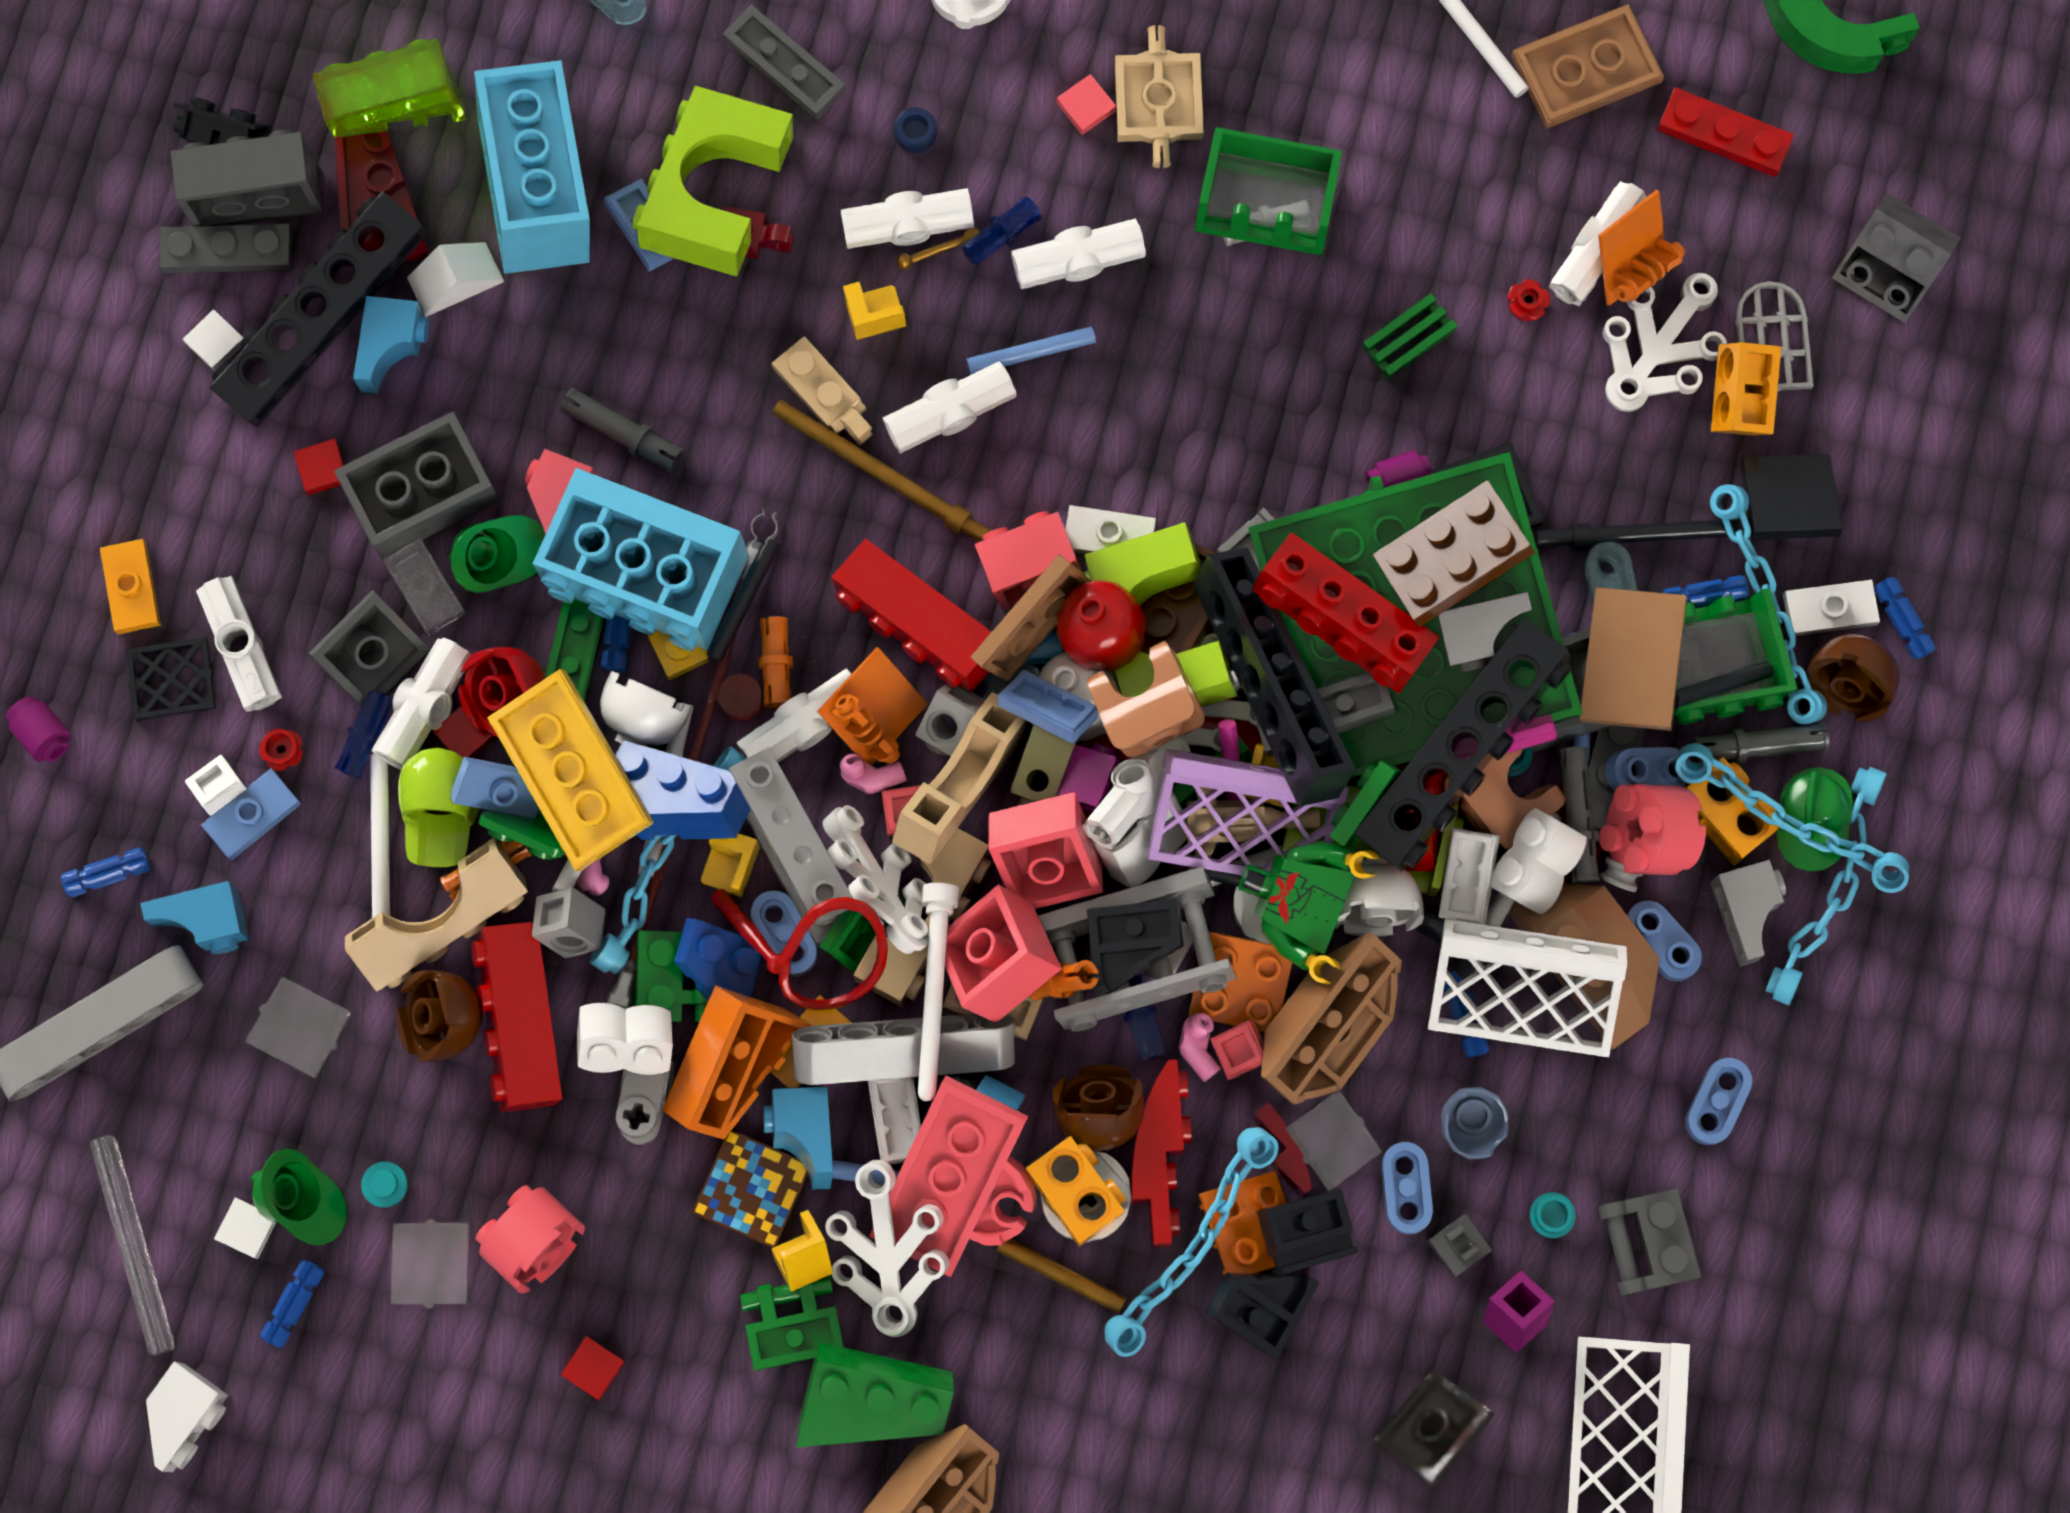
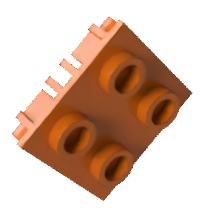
[1598,190,1685,306]
[816,647,928,765]
[1188,931,1292,1032]
[1199,1171,1287,1275]

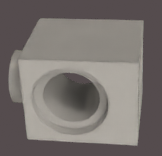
[915,684,985,756]
[532,887,605,959]

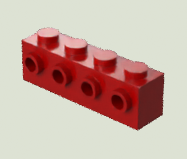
[1251,532,1440,694]
[831,538,992,694]
[471,922,562,1113]

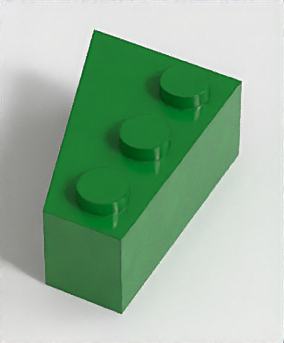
[796,1342,954,1448]

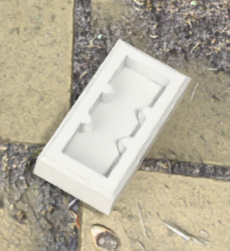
[1066,505,1156,554]
[1783,580,1880,636]
[1438,828,1500,925]
[868,1077,921,1165]

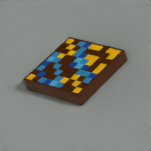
[692,1130,809,1248]

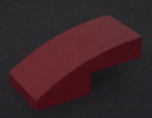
[1252,1103,1312,1198]

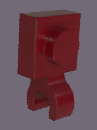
[723,206,794,259]

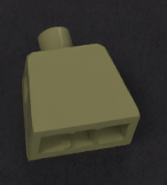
[1010,725,1082,806]

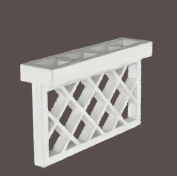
[1428,919,1627,1057]
[1568,1337,1690,1513]

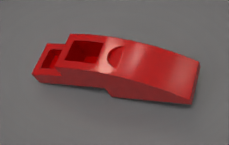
[1131,1059,1192,1248]

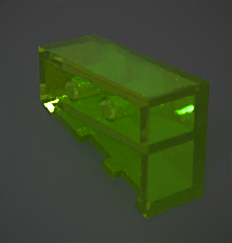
[312,38,467,138]

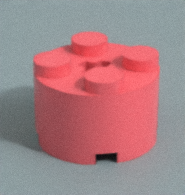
[1599,784,1706,875]
[475,1185,585,1294]

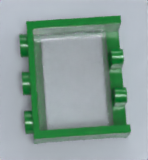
[1195,127,1342,256]
[1673,588,1798,725]

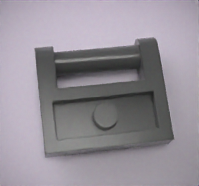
[1598,1188,1701,1296]

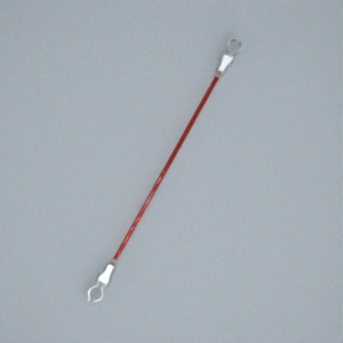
[605,508,778,1009]

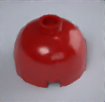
[1056,580,1147,672]
[459,647,546,737]

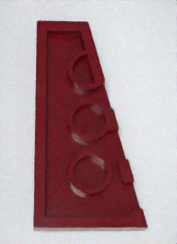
[332,95,430,267]

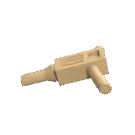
[1186,787,1320,870]

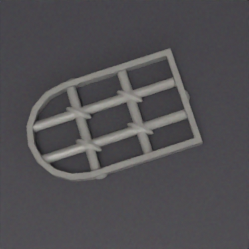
[1735,281,1814,392]

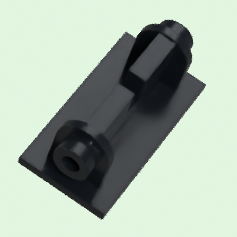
[173,97,269,145]

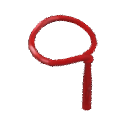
[711,889,888,1010]

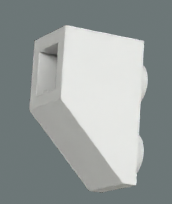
[146,1361,228,1472]

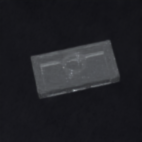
[383,538,466,636]

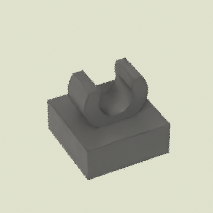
[1427,1214,1492,1278]

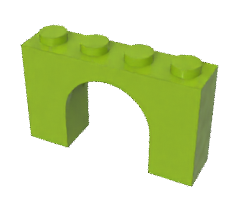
[632,86,793,277]
[1084,522,1238,707]

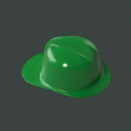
[447,515,546,593]
[1777,767,1853,872]
[250,1148,346,1246]

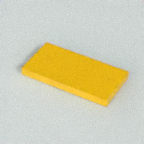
[487,669,654,871]

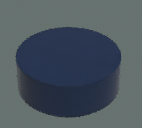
[894,107,937,153]

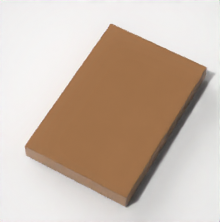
[1511,4,1664,129]
[970,554,1093,681]
[1579,587,1687,731]

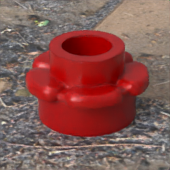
[1507,279,1550,321]
[259,728,303,771]

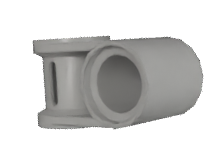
[616,1061,675,1145]

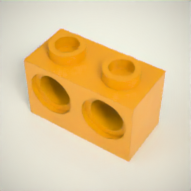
[1711,342,1781,436]
[1686,757,1780,866]
[1026,1136,1126,1247]

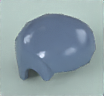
[1440,1086,1509,1159]

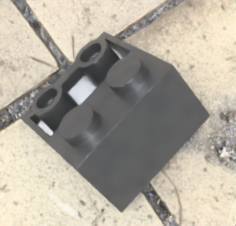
[1832,193,1961,323]

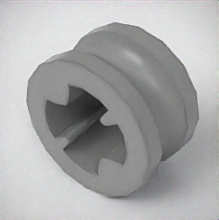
[1599,856,1643,892]

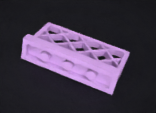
[1146,748,1349,875]

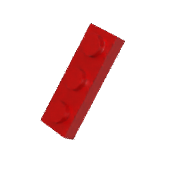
[1657,87,1794,177]

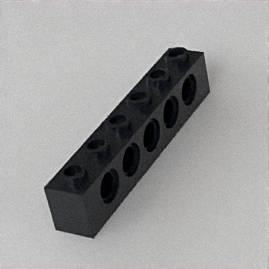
[209,191,429,428]
[1193,547,1356,807]
[1354,618,1571,873]

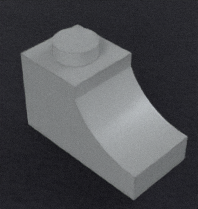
[1438,592,1532,672]
[1710,860,1786,967]

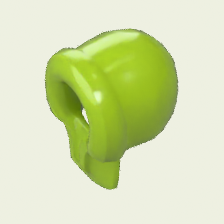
[398,747,480,867]

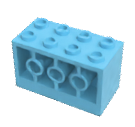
[474,60,590,274]
[532,468,749,651]

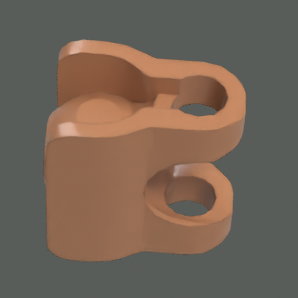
[1087,641,1205,758]
[1443,749,1566,849]

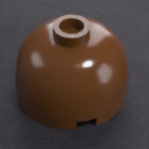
[1807,634,1900,722]
[396,970,483,1062]
[1053,1065,1144,1151]

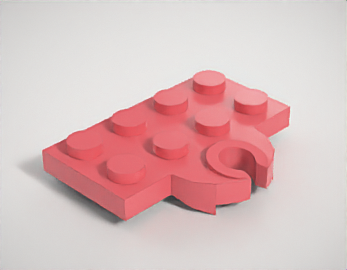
[869,1076,1036,1277]

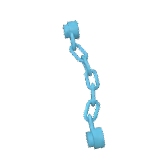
[1710,484,1827,724]
[1675,743,1910,893]
[589,746,746,974]
[1765,767,1887,1006]
[1105,1127,1278,1357]

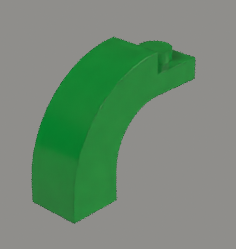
[1763,0,1920,74]

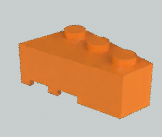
[662,985,813,1140]

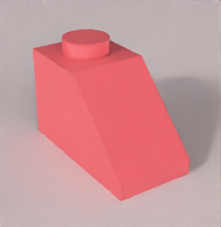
[525,449,596,533]

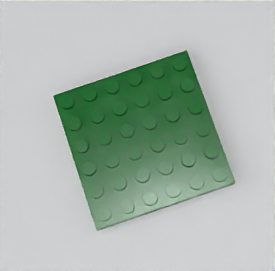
[1248,452,1583,778]

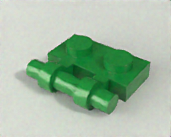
[1330,761,1403,848]
[635,930,708,1023]
[740,1275,844,1372]

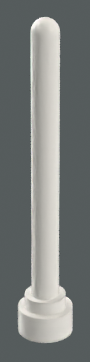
[918,883,959,1101]

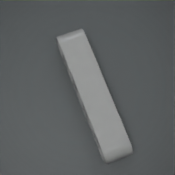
[0,945,203,1101]
[792,1014,1015,1085]

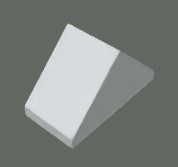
[407,242,504,317]

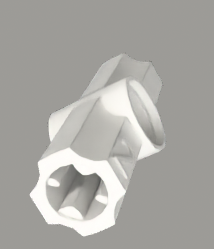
[1549,181,1647,307]
[841,188,974,249]
[1011,219,1146,289]
[883,361,1016,453]
[196,576,282,712]
[371,638,472,770]
[736,668,851,763]
[1082,737,1191,850]

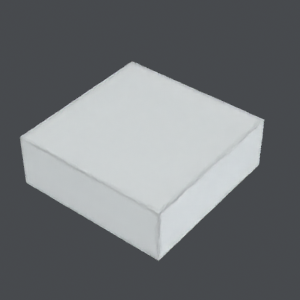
[182,310,244,372]
[185,755,247,816]
[214,1197,276,1259]

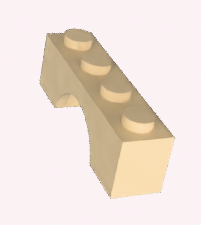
[892,692,1028,865]
[853,828,993,1007]
[345,838,528,992]

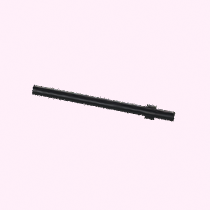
[1535,518,1752,550]

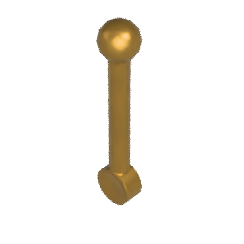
[896,228,981,271]

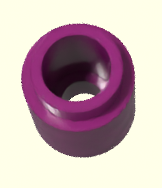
[1365,450,1433,488]
[6,696,71,762]

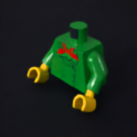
[1239,841,1379,985]

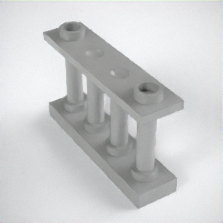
[729,747,853,946]
[1038,866,1237,1032]

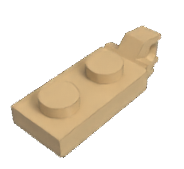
[771,336,873,446]

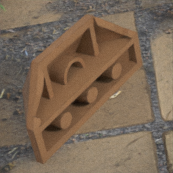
[1508,882,1660,1050]
[1261,932,1402,1105]
[863,1424,999,1513]

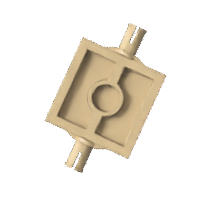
[1115,25,1204,168]

